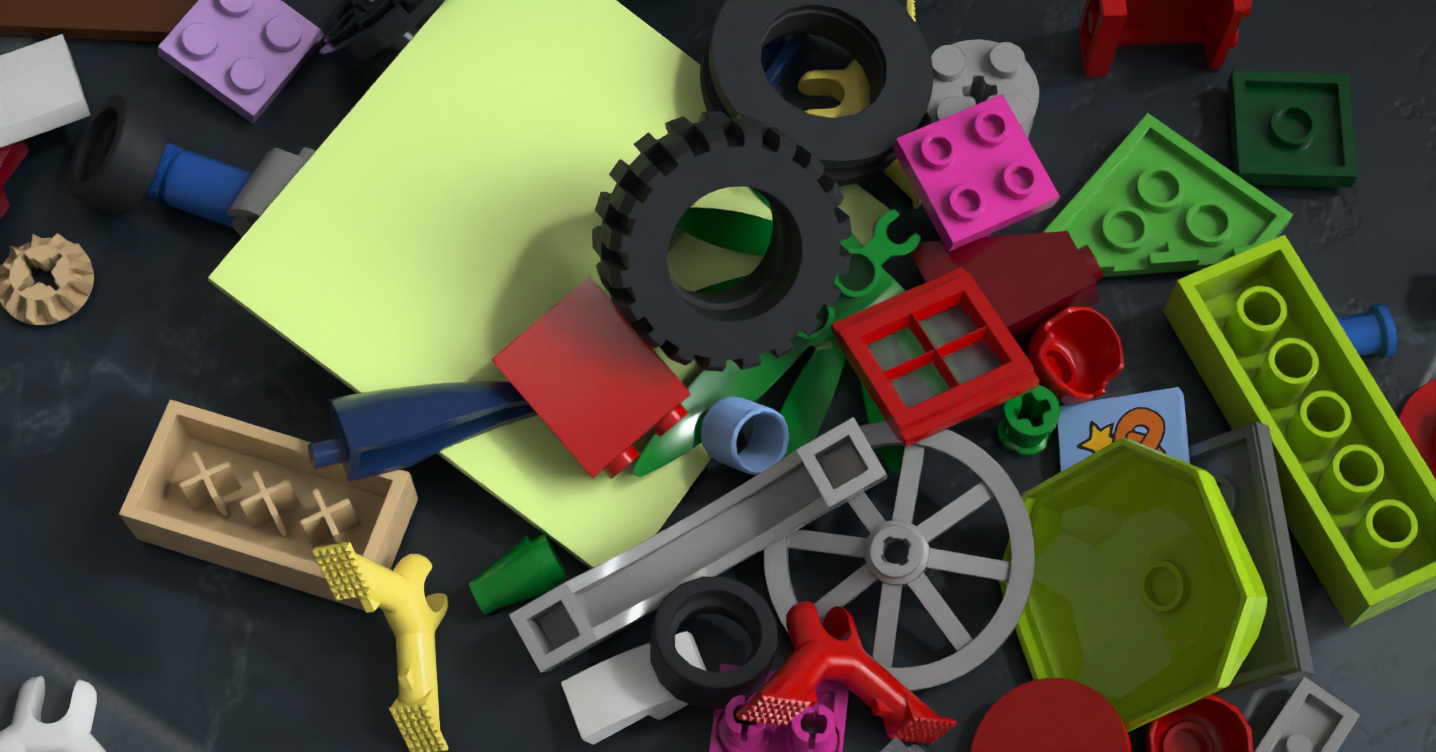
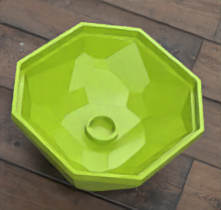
[998,438,1268,732]

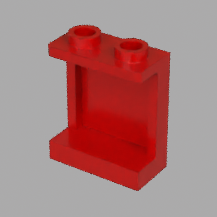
[1078,0,1252,77]
[491,276,691,480]

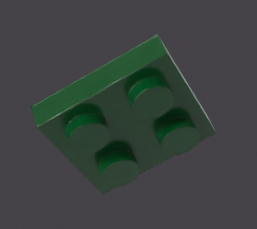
[1227,70,1358,188]

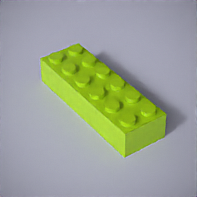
[1163,235,1436,629]

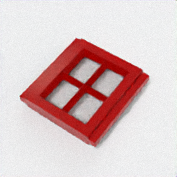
[831,267,1040,447]

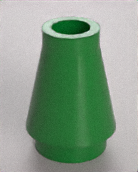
[468,534,568,615]

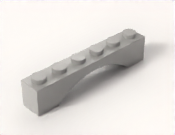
[509,417,887,673]

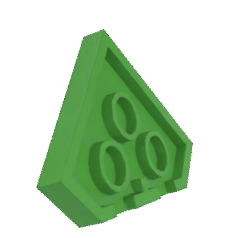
[1043,113,1293,277]

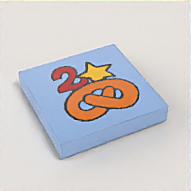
[1058,387,1190,472]

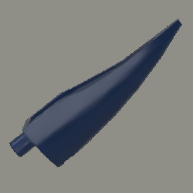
[308,381,538,482]

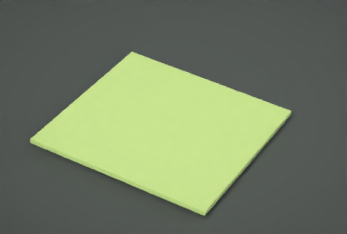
[208,0,890,569]

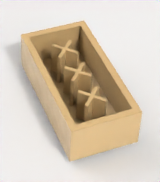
[119,399,418,613]

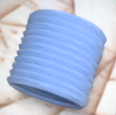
[701,396,789,475]

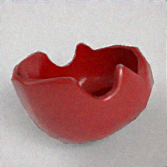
[1027,306,1124,405]
[1145,694,1253,752]

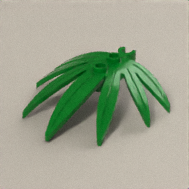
[633,187,963,477]

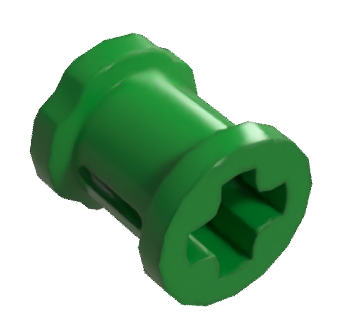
[996,385,1061,458]

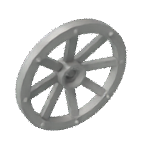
[764,421,1035,691]

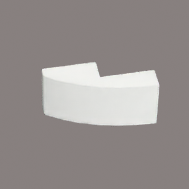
[561,631,707,745]

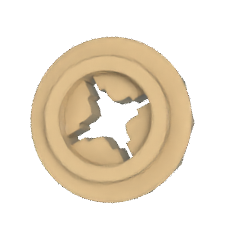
[0,233,94,325]

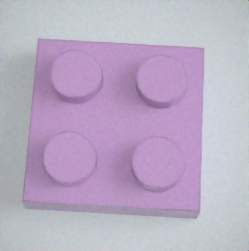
[158,0,321,124]

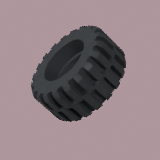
[592,111,852,372]

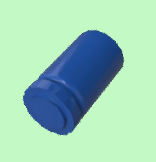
[147,143,253,229]

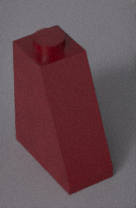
[910,231,1104,368]

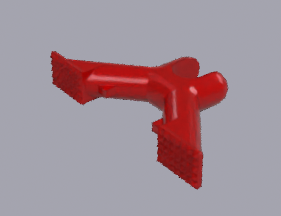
[736,601,957,745]

